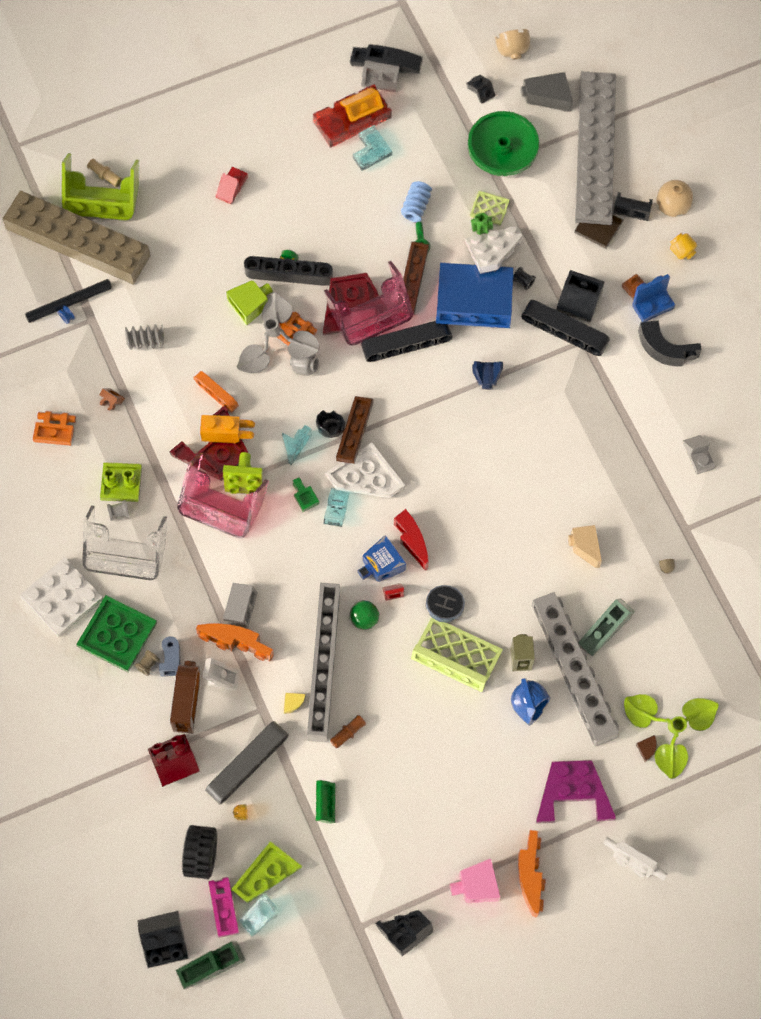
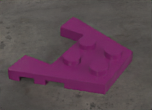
[536,760,616,824]

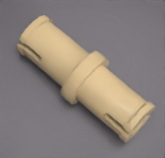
[87,158,122,188]

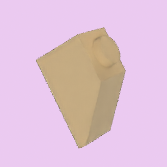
[568,525,602,568]

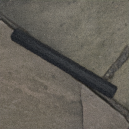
[25,279,112,323]

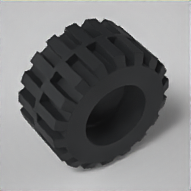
[182,825,218,879]

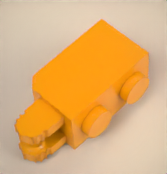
[200,415,255,443]

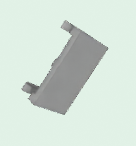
[361,60,400,93]
[223,583,258,629]

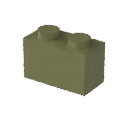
[510,634,535,672]

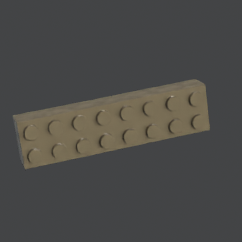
[2,190,151,285]

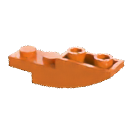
[196,623,274,661]
[518,830,546,917]

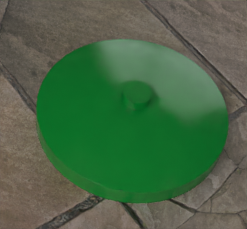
[468,111,539,176]

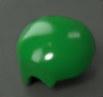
[349,600,380,630]

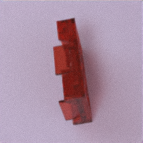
[313,84,392,148]

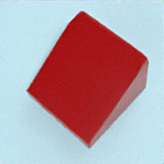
[382,583,404,601]

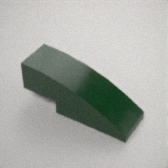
[176,941,246,989]

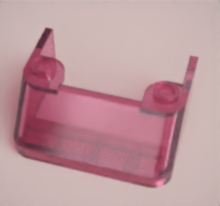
[324,261,413,346]
[177,452,269,538]

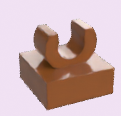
[622,274,645,299]
[99,388,125,411]

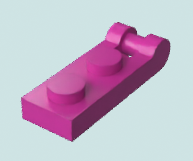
[208,877,239,938]

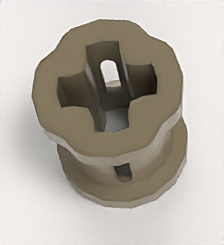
[134,650,160,676]

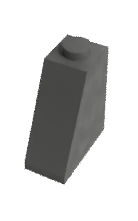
[521,72,573,112]

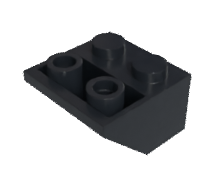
[556,270,605,322]
[137,911,189,968]

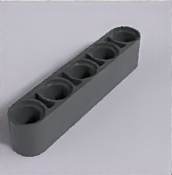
[205,721,289,805]

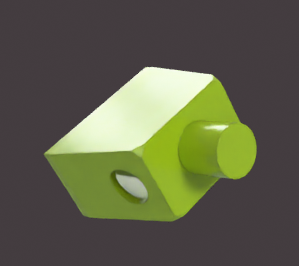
[226,280,273,325]

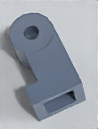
[159,636,180,677]

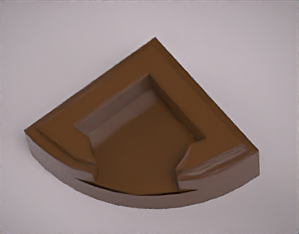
[636,735,657,762]

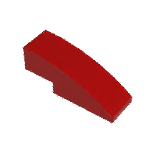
[394,509,429,571]

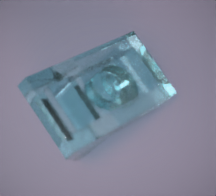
[282,425,312,465]
[239,894,279,936]

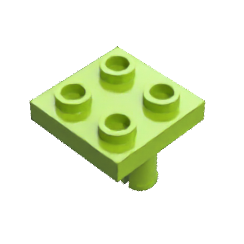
[223,452,263,495]
[100,462,142,502]

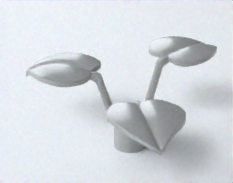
[236,292,320,373]

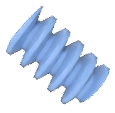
[401,181,432,223]

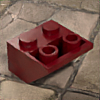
[148,734,200,787]

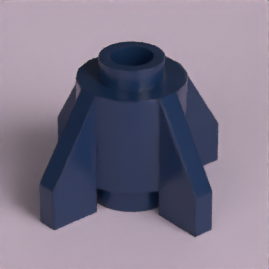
[472,361,503,390]

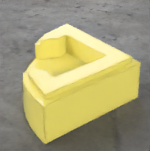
[284,693,305,714]

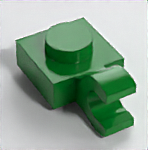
[292,477,320,512]

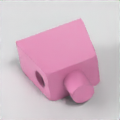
[449,859,500,903]

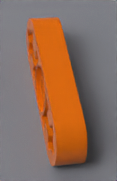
[193,371,239,413]

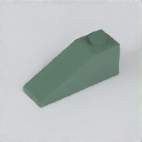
[578,598,635,656]

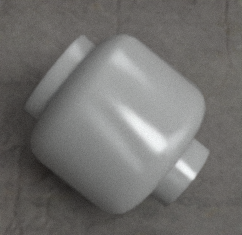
[290,354,319,376]

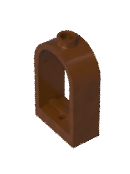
[170,661,200,734]

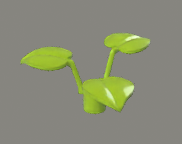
[624,694,719,779]

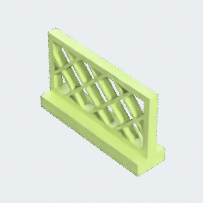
[411,617,503,692]

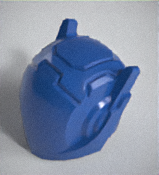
[511,678,550,726]

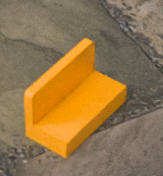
[340,88,383,121]

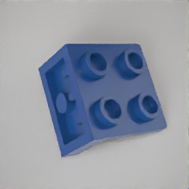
[632,274,675,322]

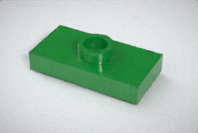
[316,780,336,824]

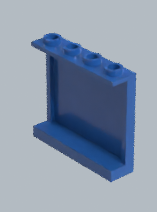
[436,262,513,328]

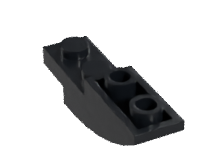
[350,44,423,74]

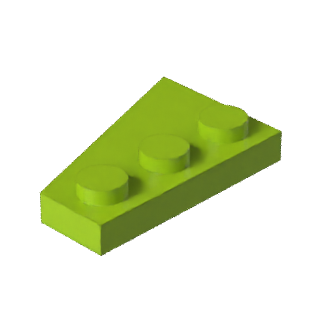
[231,841,302,904]

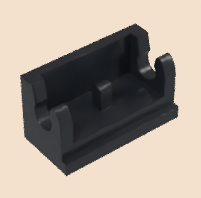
[613,192,653,221]

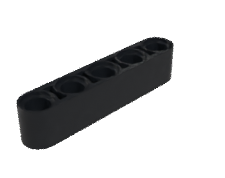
[244,256,333,286]
[521,300,610,356]
[361,321,453,362]

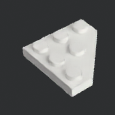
[465,226,523,274]
[325,442,405,498]

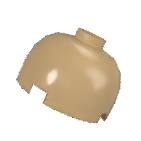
[495,29,530,60]
[656,180,693,217]

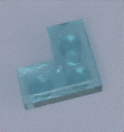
[353,125,392,171]

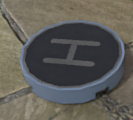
[425,585,465,623]

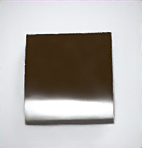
[575,214,624,249]

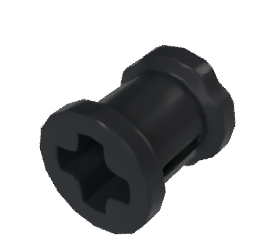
[513,267,536,290]

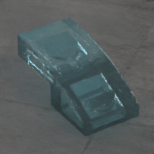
[323,488,350,527]

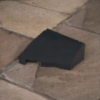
[375,910,434,957]

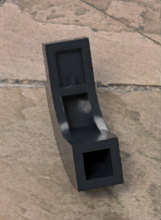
[638,320,702,367]

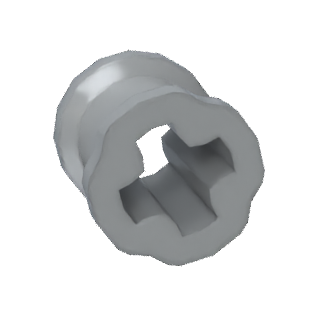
[107,500,130,521]

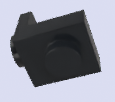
[466,75,495,104]

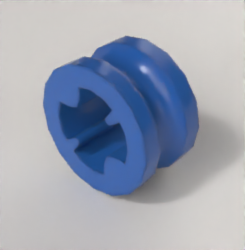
[57,306,75,324]

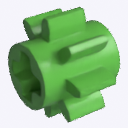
[471,213,493,235]

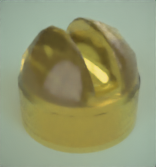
[233,804,248,821]

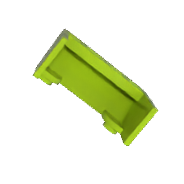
[62,153,139,220]

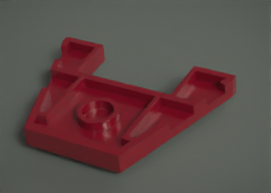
[323,272,394,335]
[169,405,248,481]

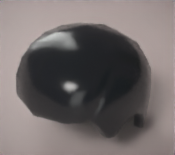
[316,410,345,438]

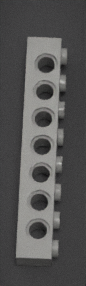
[307,583,340,742]
[532,592,620,747]

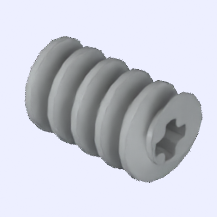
[125,324,164,350]

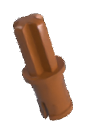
[330,715,366,748]

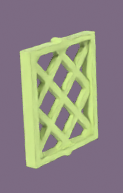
[470,191,510,226]

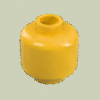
[670,233,697,260]

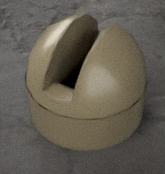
[659,559,675,574]

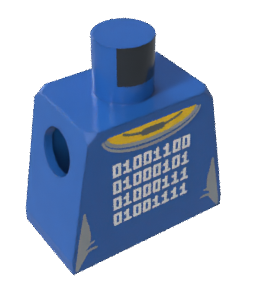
[357,535,406,582]

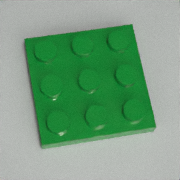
[76,595,157,673]

